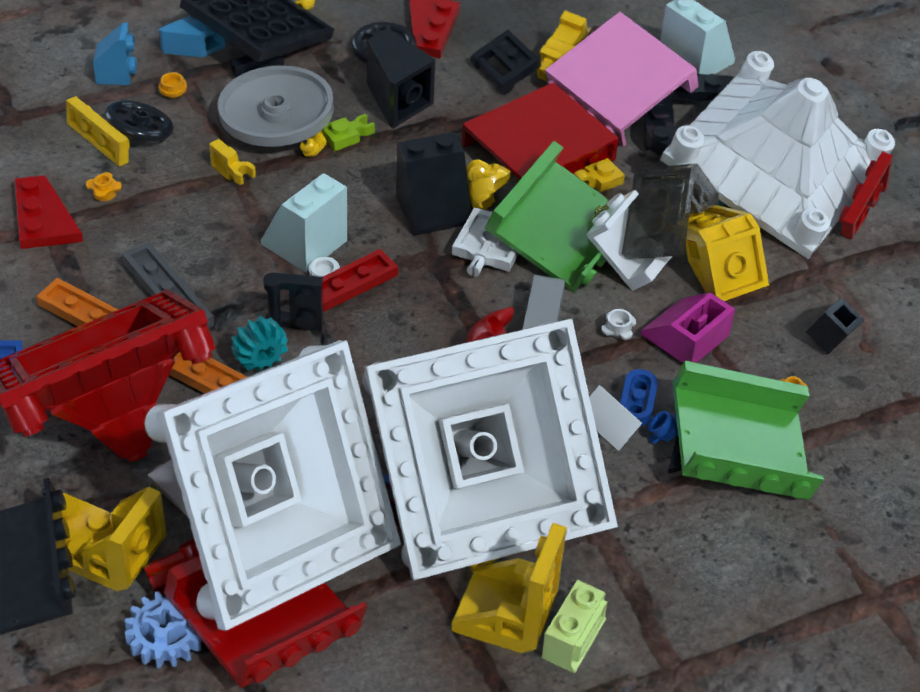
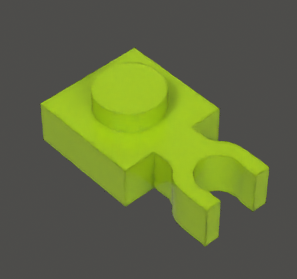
[321,114,375,152]

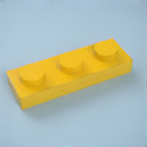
[66,96,130,167]

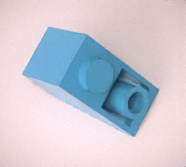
[159,16,225,57]
[93,23,137,85]

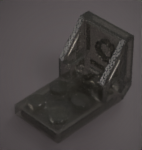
[622,163,719,260]

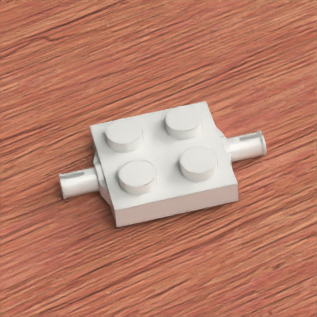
[452,207,519,277]

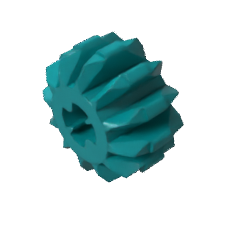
[231,315,288,373]

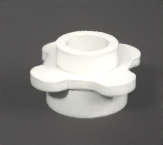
[601,309,636,340]

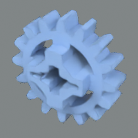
[125,591,202,668]

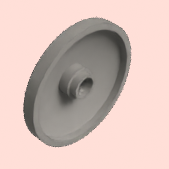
[218,66,334,147]

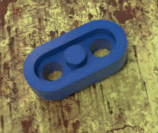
[620,369,658,427]

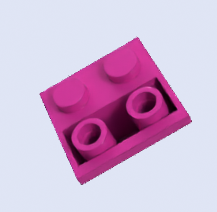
[641,293,735,363]

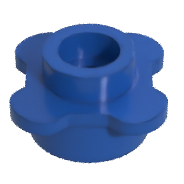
[648,411,678,444]

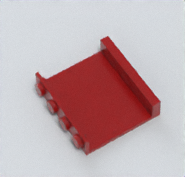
[462,82,619,181]
[164,556,367,688]

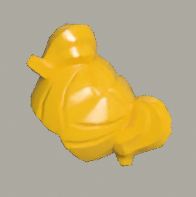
[466,159,511,211]

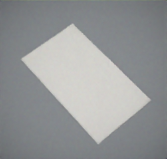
[590,385,642,451]

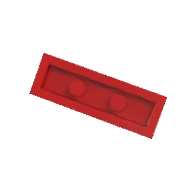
[323,249,398,312]

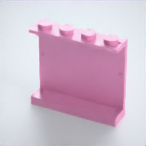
[545,12,699,147]

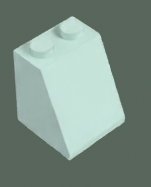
[660,0,735,74]
[261,173,347,273]

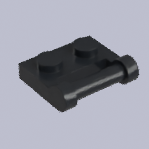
[470,29,541,95]
[263,272,324,331]

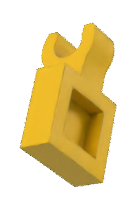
[209,139,256,185]
[574,158,625,193]

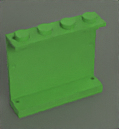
[484,141,642,293]
[672,361,824,500]

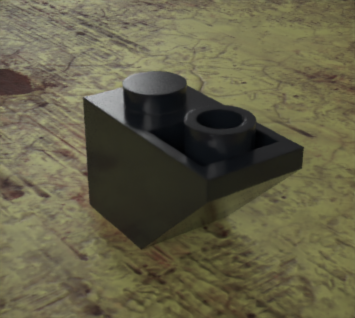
[806,297,864,354]

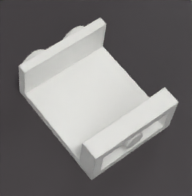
[586,190,681,291]

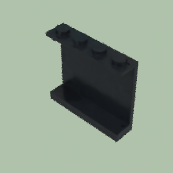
[0,477,76,635]

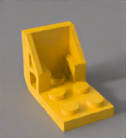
[651,202,769,301]
[62,487,166,591]
[451,522,567,653]

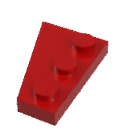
[409,0,460,59]
[839,151,893,240]
[15,175,83,249]

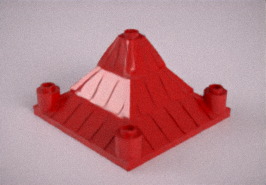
[0,289,216,462]

